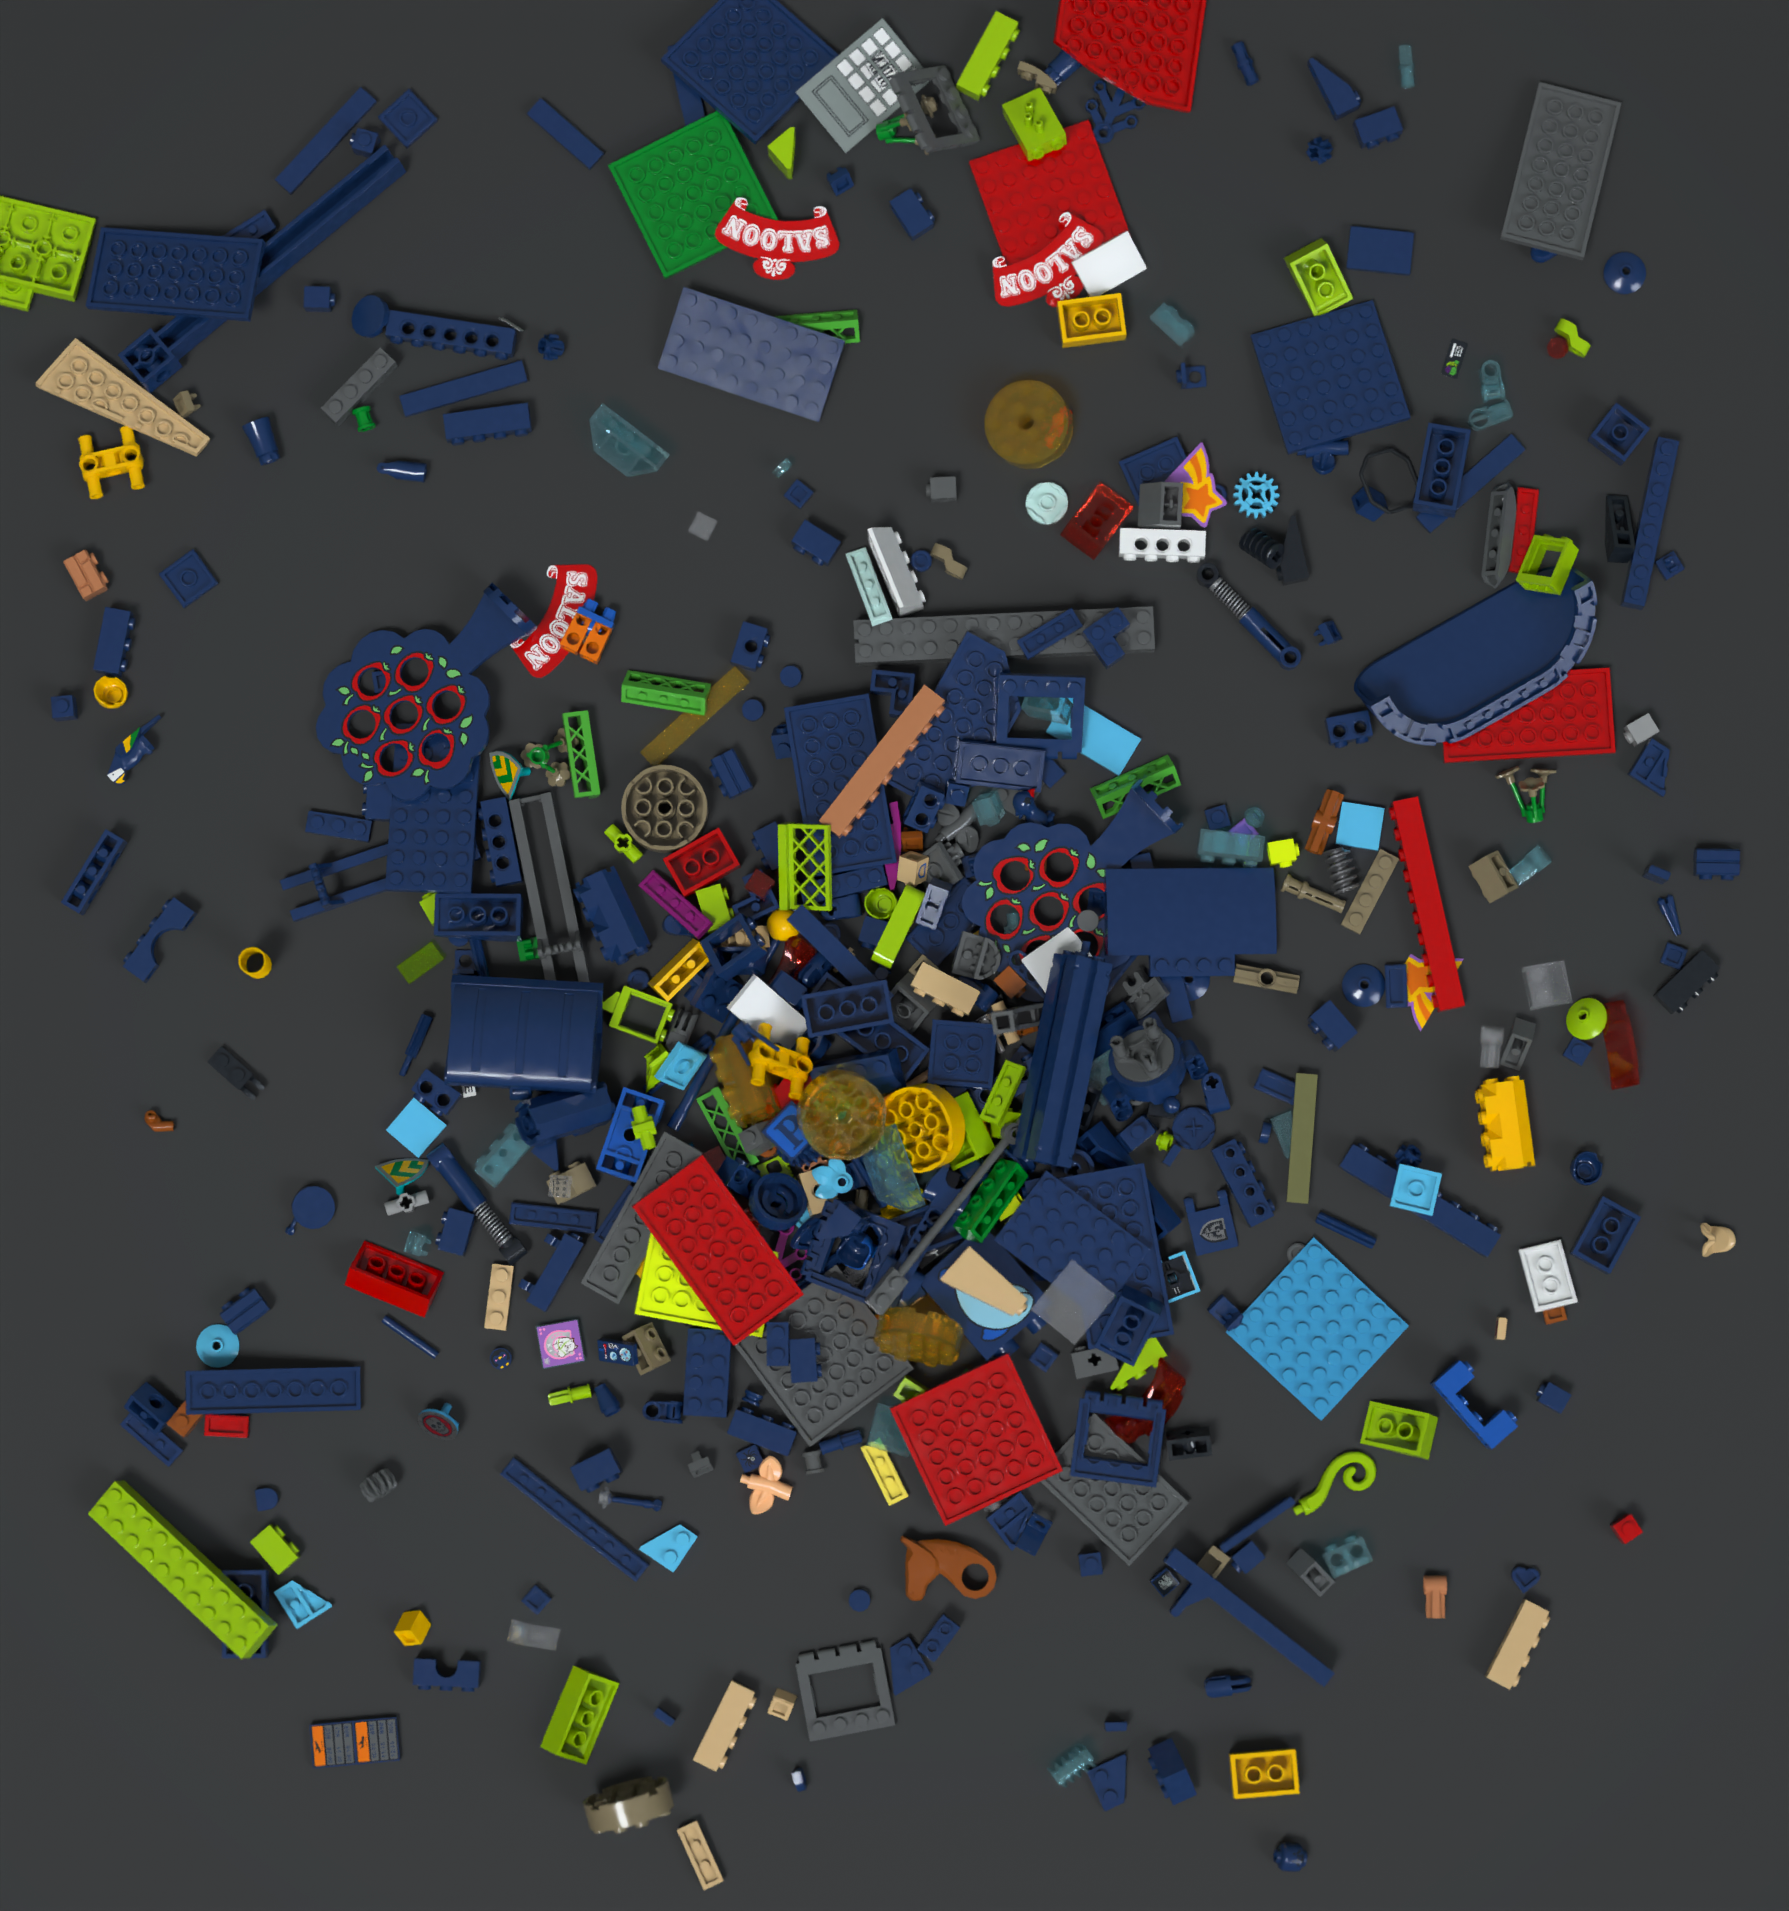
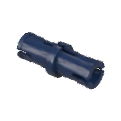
[1231,42,1259,86]

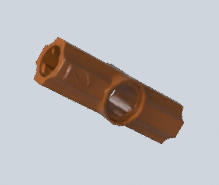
[1304,789,1344,856]

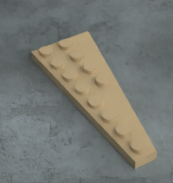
[36,338,210,457]

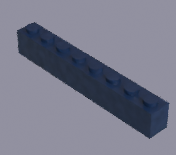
[1620,437,1679,610]
[1338,1143,1501,1258]

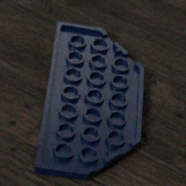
[888,631,1021,801]

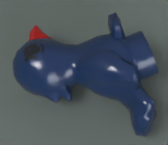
[1012,788,1055,828]

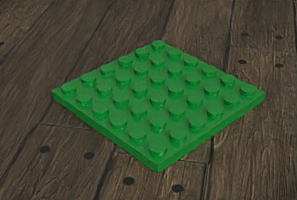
[608,111,778,279]

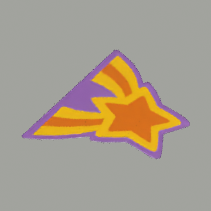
[1164,442,1227,527]
[1404,954,1463,1032]

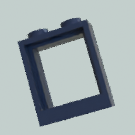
[700,913,768,981]

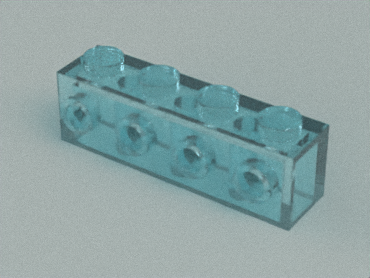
[474,1114,531,1188]

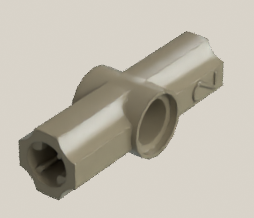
[1233,964,1300,994]

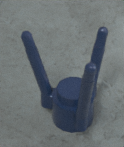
[731,1021,780,1066]

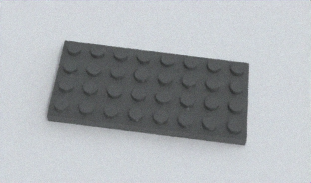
[1500,82,1621,260]

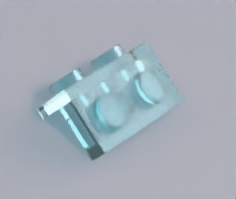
[1150,302,1195,346]

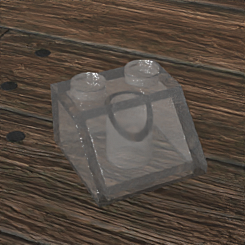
[1522,961,1573,1011]

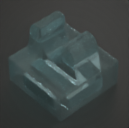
[403,1231,431,1256]

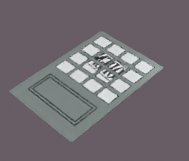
[796,18,930,153]

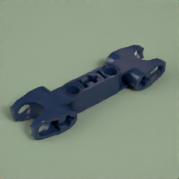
[871,1164,971,1310]

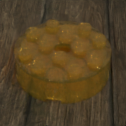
[985,380,1073,469]
[797,1070,887,1160]
[874,1307,964,1367]

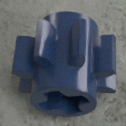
[1306,136,1333,164]
[538,334,564,360]
[1394,1144,1422,1168]

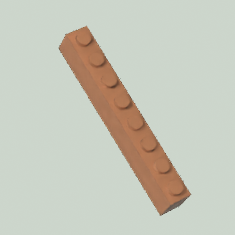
[819,685,946,838]

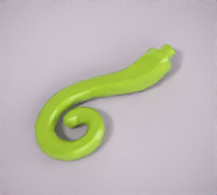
[1293,1451,1376,1516]

